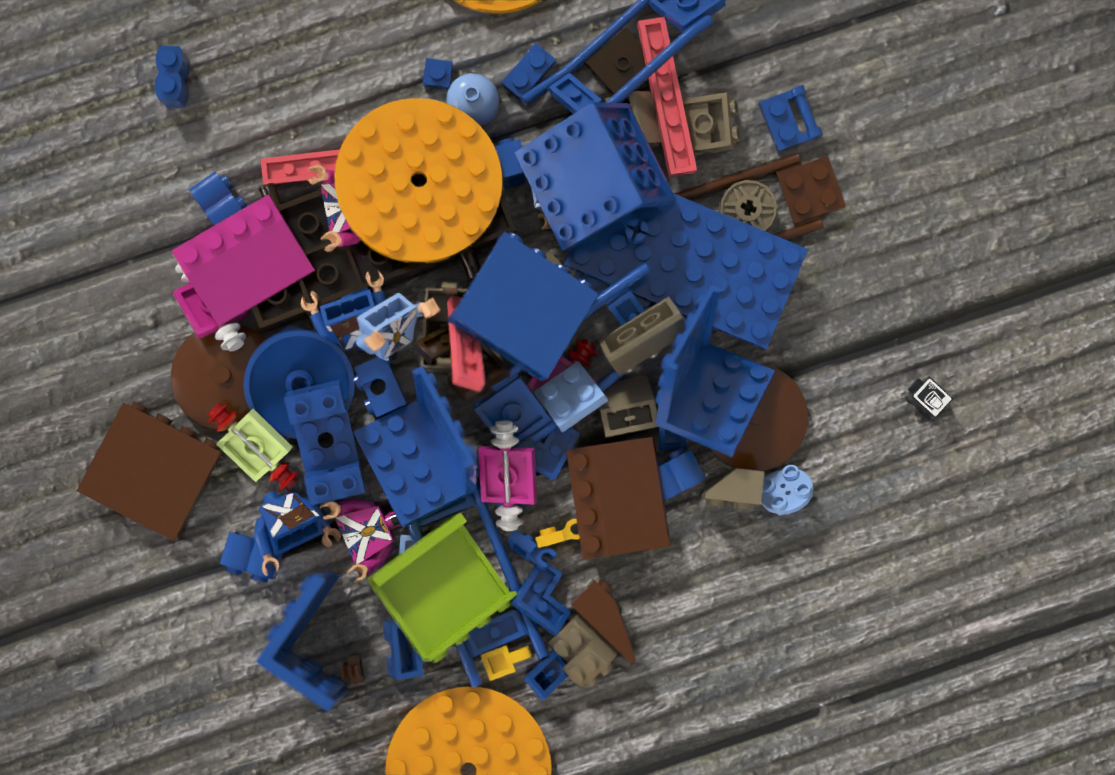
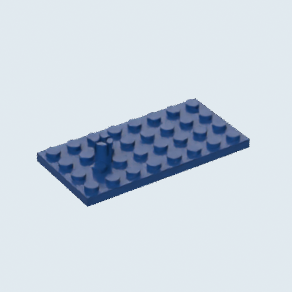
[564,193,808,350]

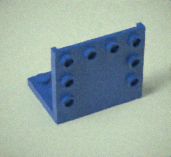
[514,102,676,251]
[655,285,775,457]
[353,366,479,528]
[256,570,349,711]

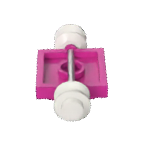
[173,263,248,351]
[478,421,537,531]

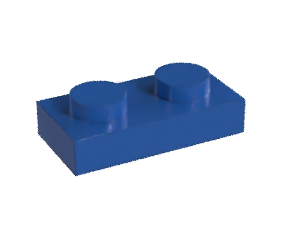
[501,43,556,102]

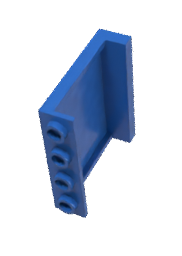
[447,232,598,381]

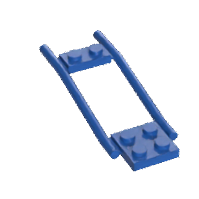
[520,0,726,114]
[473,262,686,443]
[407,478,549,688]

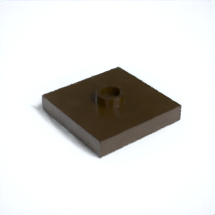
[585,27,648,95]

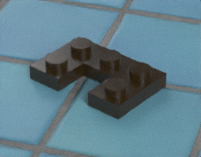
[415,325,511,400]

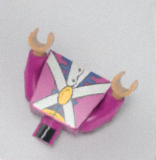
[308,165,361,252]
[320,498,401,584]

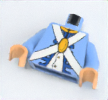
[356,292,441,361]

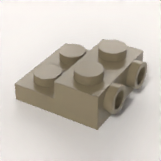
[682,92,741,153]
[548,613,619,688]

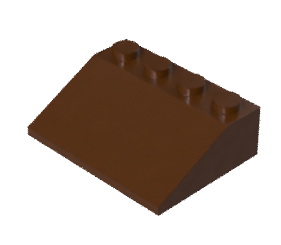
[566,437,671,560]

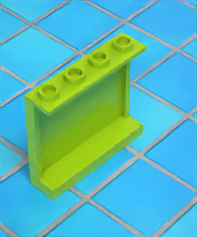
[366,513,517,663]

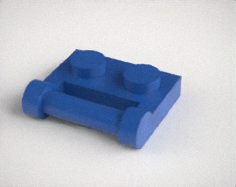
[758,85,823,153]

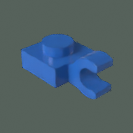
[509,530,556,571]

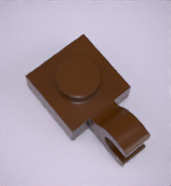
[338,653,365,685]

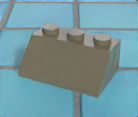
[598,296,686,375]

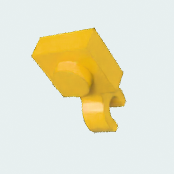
[535,519,580,548]
[481,644,532,681]

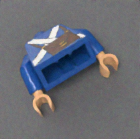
[301,270,387,352]
[254,491,341,576]

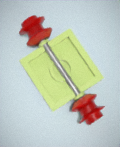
[207,403,299,491]

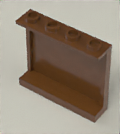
[76,401,226,541]

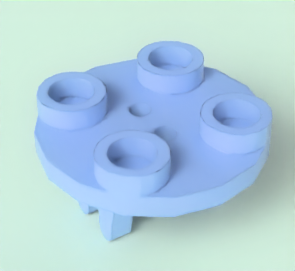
[761,465,814,516]

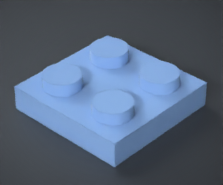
[534,361,608,433]

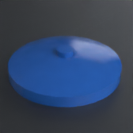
[244,329,355,438]

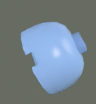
[446,73,500,126]

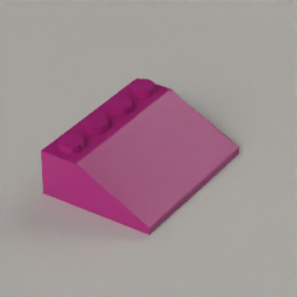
[172,194,315,327]

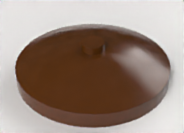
[171,324,266,431]
[708,363,808,471]

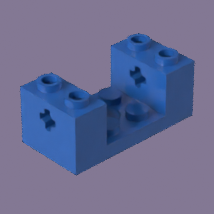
[284,380,365,506]

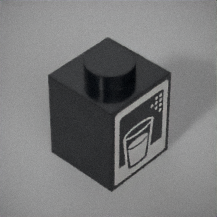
[905,376,954,420]

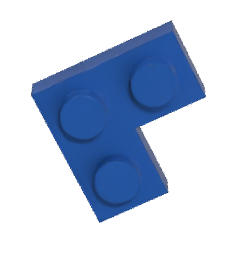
[513,427,581,481]
[510,558,571,636]

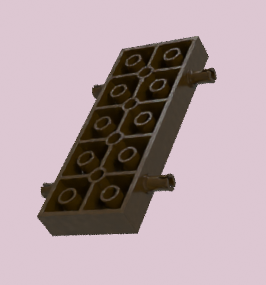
[252,174,517,333]

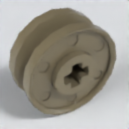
[719,180,777,231]

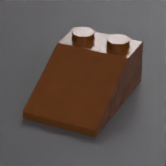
[570,579,636,664]

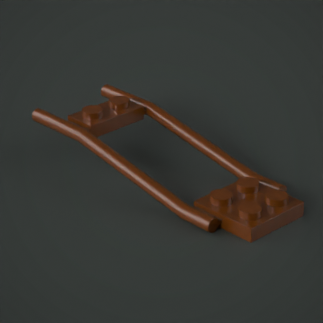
[674,153,846,241]

